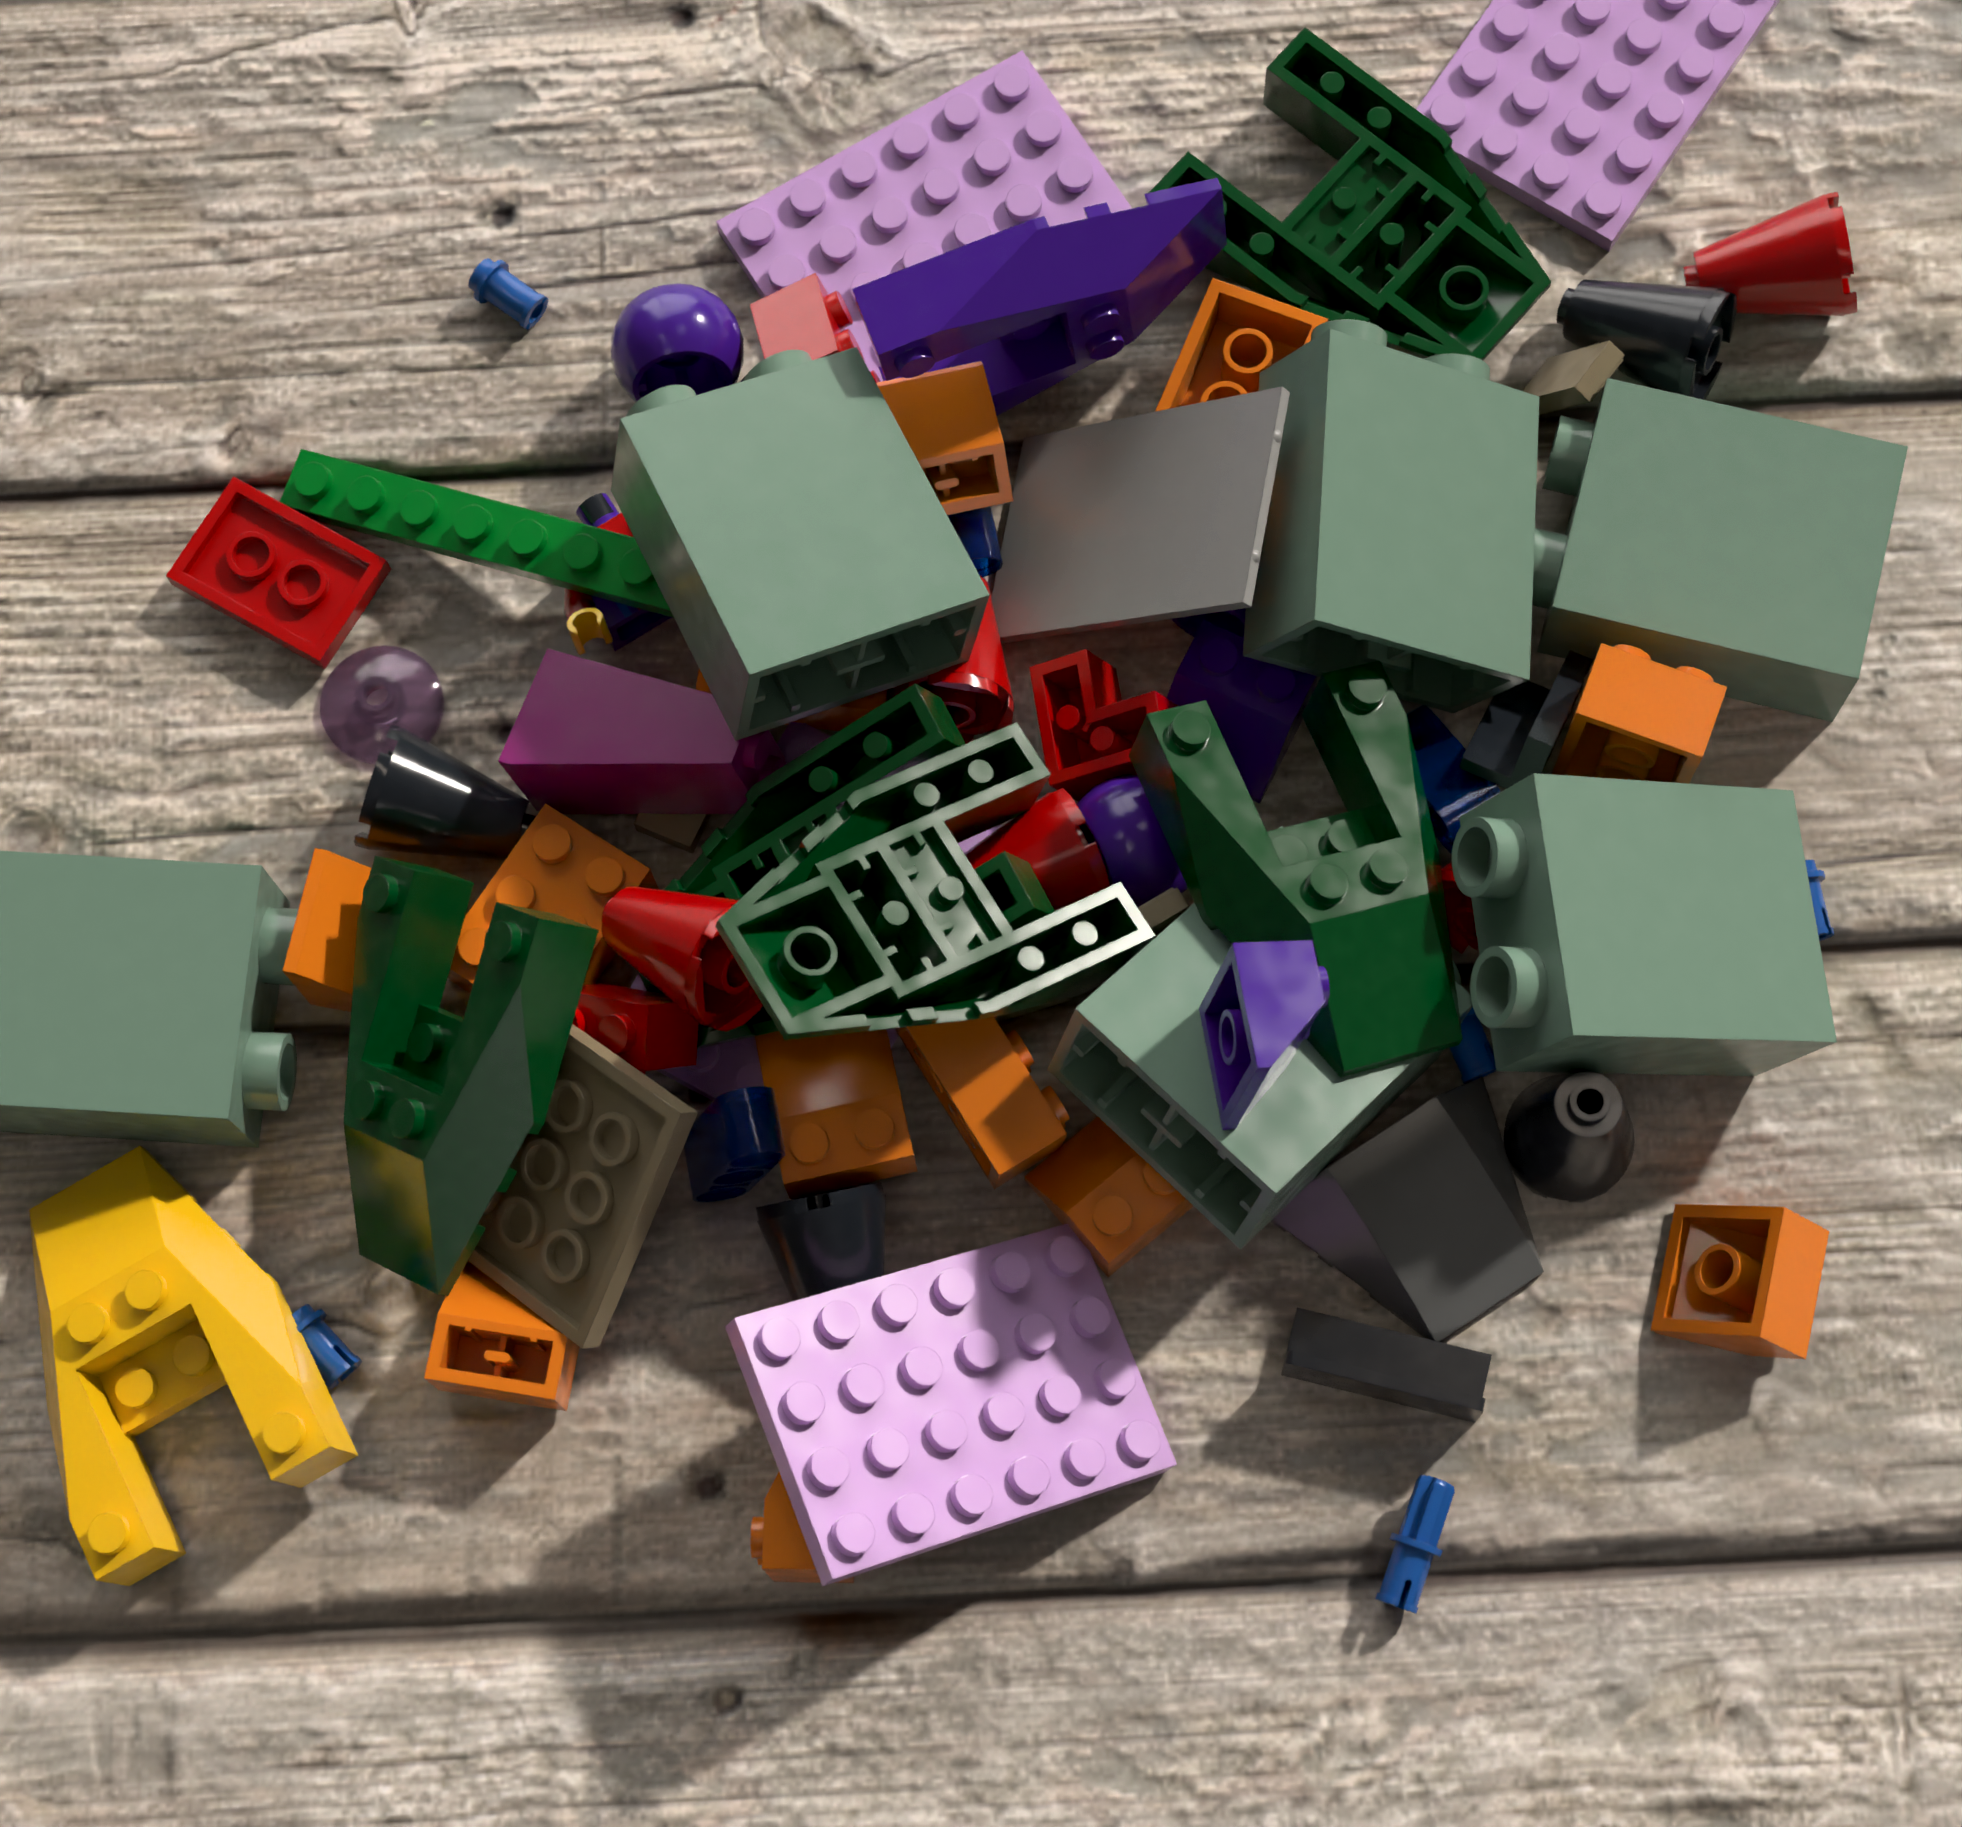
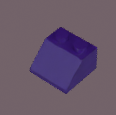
[1166,620,1318,804]
[1199,940,1330,1130]

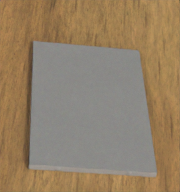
[991,387,1290,643]

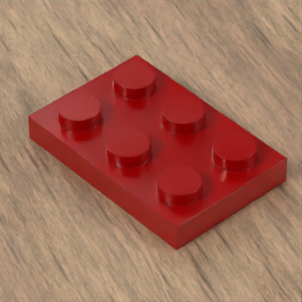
[166,476,392,669]

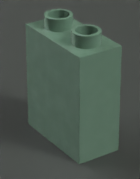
[1243,319,1540,713]
[611,347,990,741]
[1532,378,1908,722]
[1452,773,1837,1076]
[1047,826,1473,1250]
[0,851,298,1148]

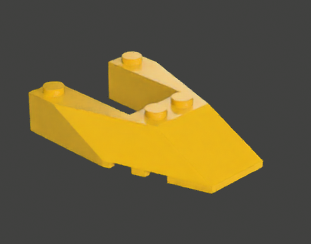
[29,1146,358,1586]

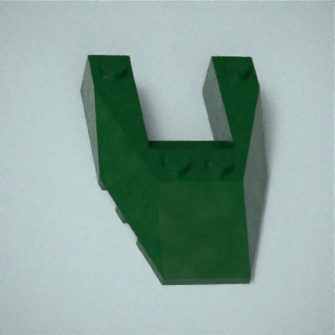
[1149,27,1552,361]
[1129,660,1463,1078]
[637,683,1055,1049]
[715,722,1156,1040]
[343,856,599,1296]

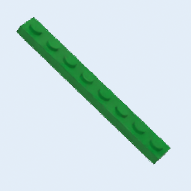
[280,449,674,618]

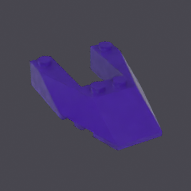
[852,178,1227,416]

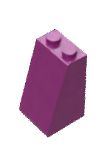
[498,648,786,814]

